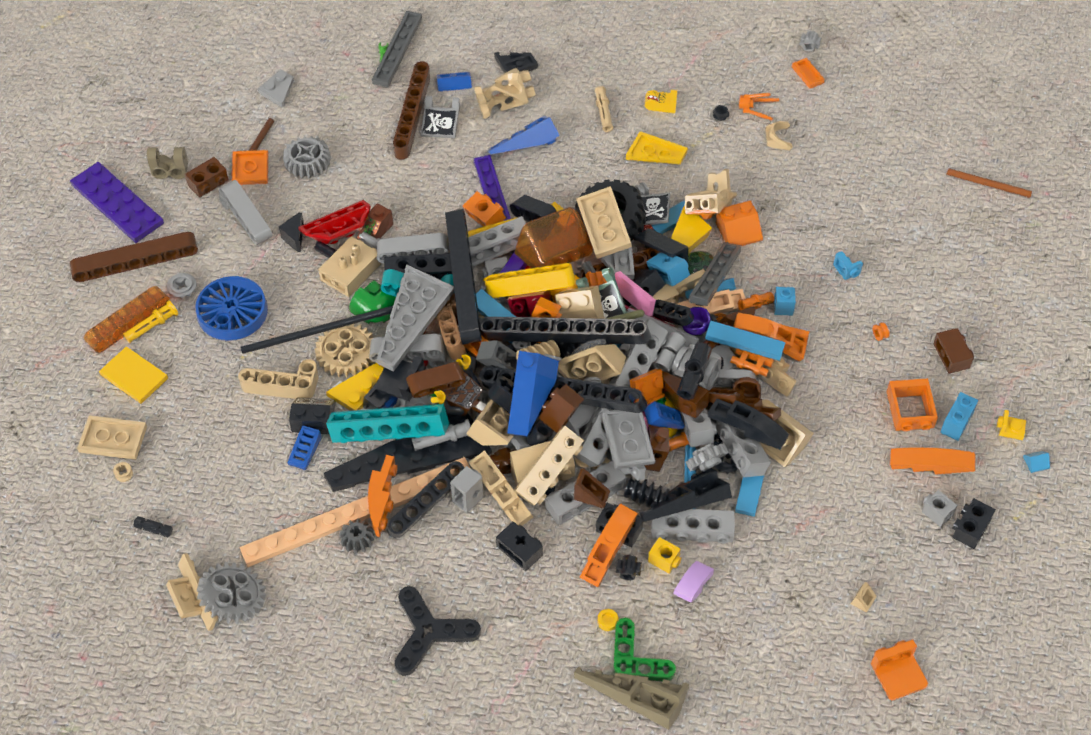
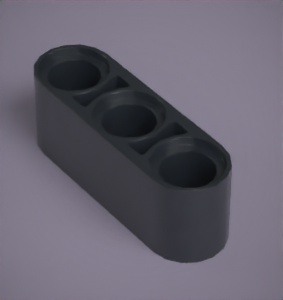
[510,195,558,227]

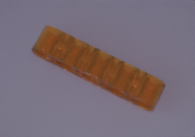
[84,286,170,353]

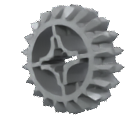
[283,136,331,178]

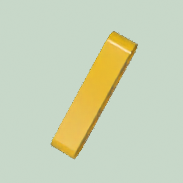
[484,263,576,298]

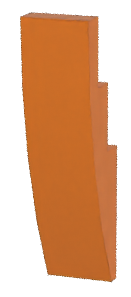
[890,447,976,475]

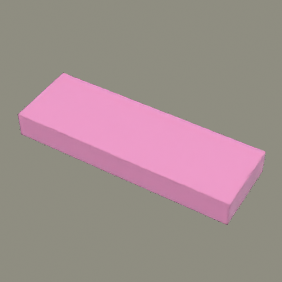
[615,271,656,316]

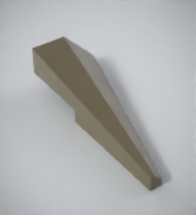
[574,667,689,730]

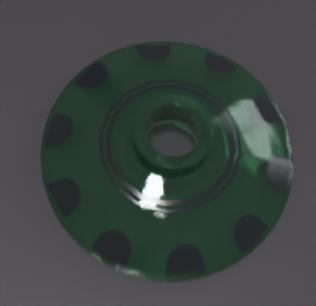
[688,251,714,275]

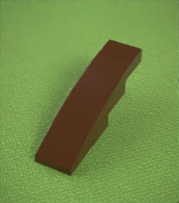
[709,387,781,421]

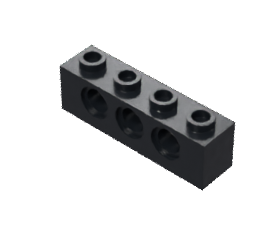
[384,253,452,280]

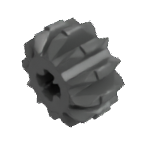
[339,518,375,554]

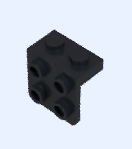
[375,356,426,402]

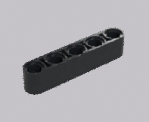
[387,461,465,538]

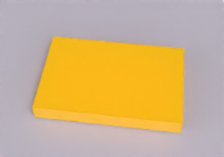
[99,346,168,404]

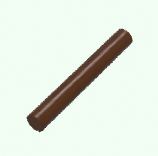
[248,118,274,151]

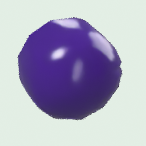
[682,307,711,336]

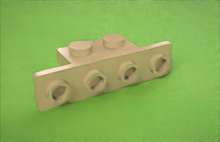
[729,347,796,397]
[166,553,218,631]

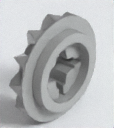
[167,273,197,299]

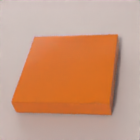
[232,150,269,185]

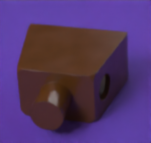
[644,425,669,472]

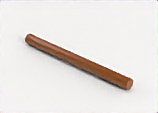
[946,168,1032,198]

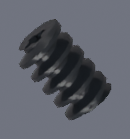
[624,476,670,508]

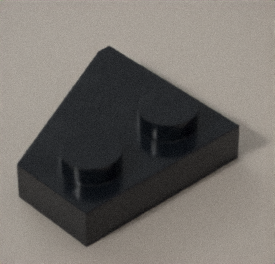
[494,52,538,73]

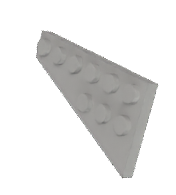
[376,264,455,371]

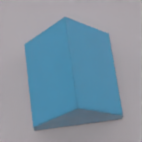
[1023,451,1050,473]

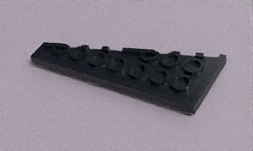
[323,413,492,492]

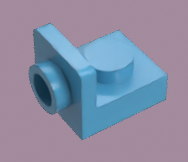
[833,251,863,280]

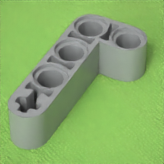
[219,180,273,245]
[377,233,450,263]
[369,334,448,368]

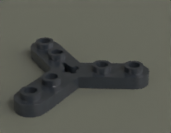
[394,586,481,676]

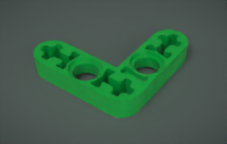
[613,618,676,682]

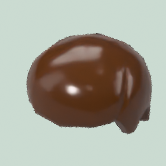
[732,377,761,399]

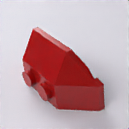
[298,200,371,245]

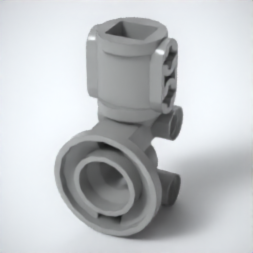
[619,319,722,390]

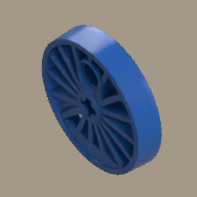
[195,276,268,341]

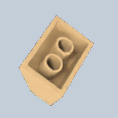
[558,344,626,381]
[466,399,514,445]
[759,400,814,467]
[510,441,575,486]

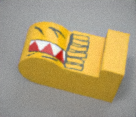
[644,90,677,113]

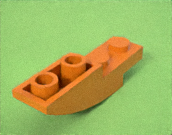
[733,313,807,362]
[368,455,398,537]
[580,503,639,587]

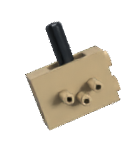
[314,236,381,297]

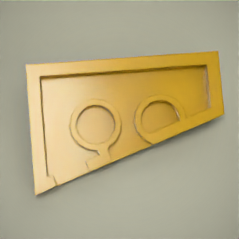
[625,131,688,165]
[326,363,384,411]

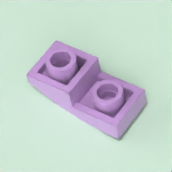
[673,561,714,603]

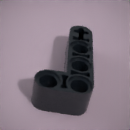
[488,376,554,446]

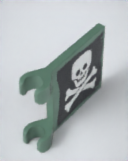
[576,267,627,319]

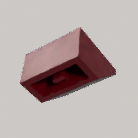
[507,290,553,317]

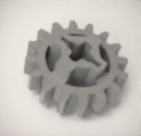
[686,443,729,472]

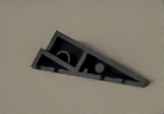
[639,468,732,522]

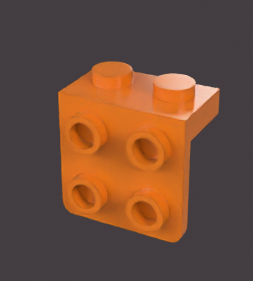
[871,639,928,701]

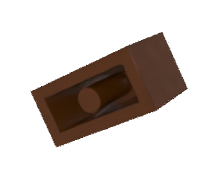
[933,328,974,374]
[539,384,584,433]

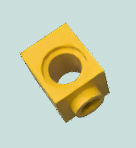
[648,537,682,573]

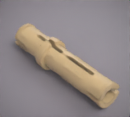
[595,86,613,132]

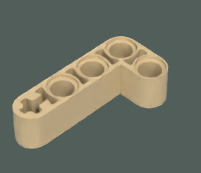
[238,359,319,399]

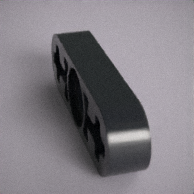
[652,299,694,326]

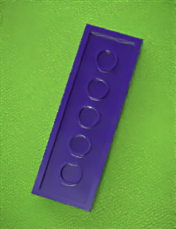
[70,162,164,243]

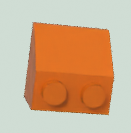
[715,200,763,246]

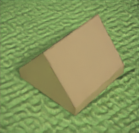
[850,582,877,612]

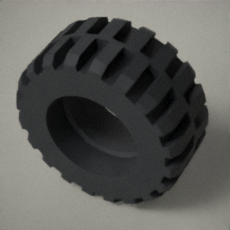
[574,179,646,246]

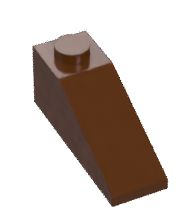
[662,371,709,418]

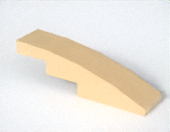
[469,450,534,526]

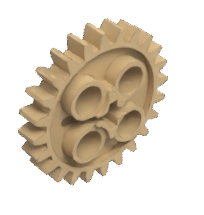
[315,324,374,378]

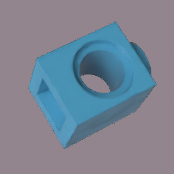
[774,287,796,316]

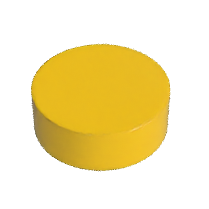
[597,609,618,631]

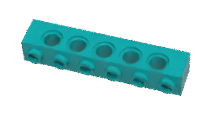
[326,404,449,443]

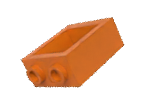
[886,378,938,431]

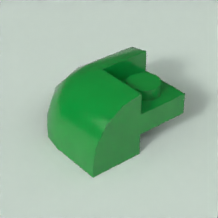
[349,280,396,324]

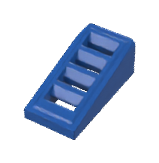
[644,401,685,429]
[287,426,322,470]

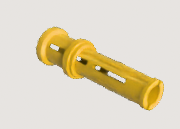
[123,300,179,343]

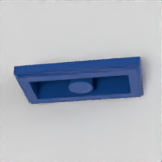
[436,72,472,91]

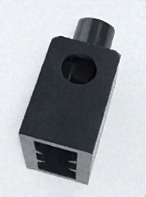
[622,269,666,307]

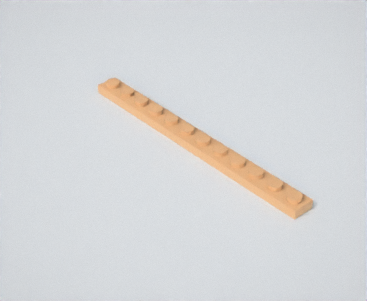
[239,457,471,568]

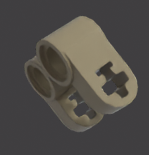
[147,147,188,179]

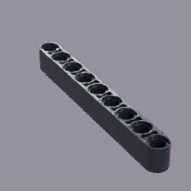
[445,209,482,345]
[479,317,651,344]
[479,366,647,413]

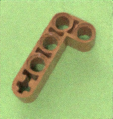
[436,293,466,360]

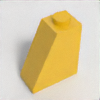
[671,205,712,254]

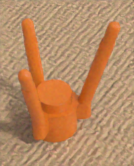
[739,93,780,121]

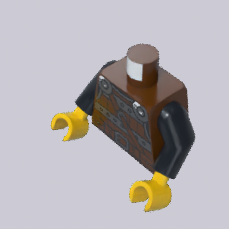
[431,355,486,416]

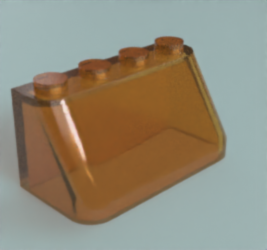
[514,207,593,268]

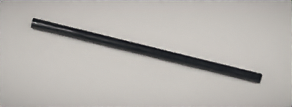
[241,305,393,354]

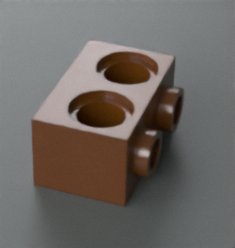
[185,157,229,198]

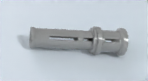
[412,419,471,451]

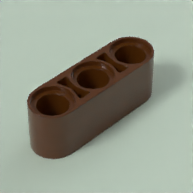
[406,362,466,398]

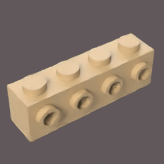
[513,426,584,506]

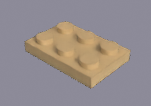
[77,415,147,460]

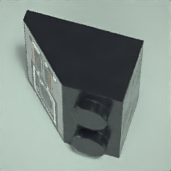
[289,398,336,434]

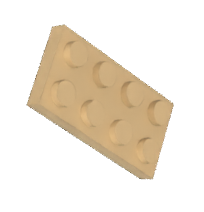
[576,186,632,259]

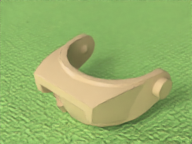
[765,121,793,150]

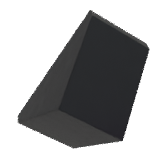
[279,213,304,252]

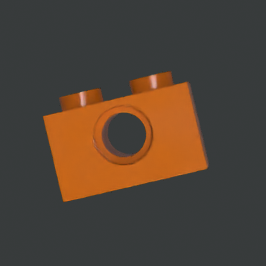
[462,191,506,227]

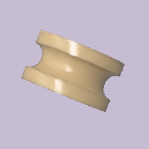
[113,462,133,482]

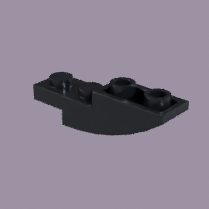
[708,399,789,450]

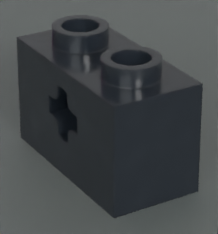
[496,521,543,571]

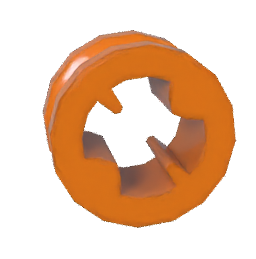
[872,322,889,341]

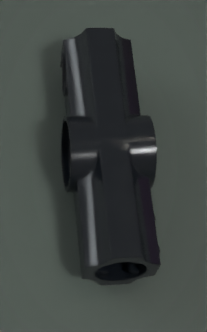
[677,342,712,400]

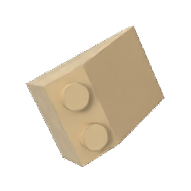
[555,285,605,344]

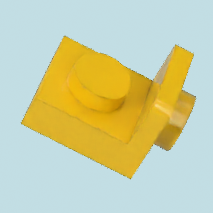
[997,410,1026,440]

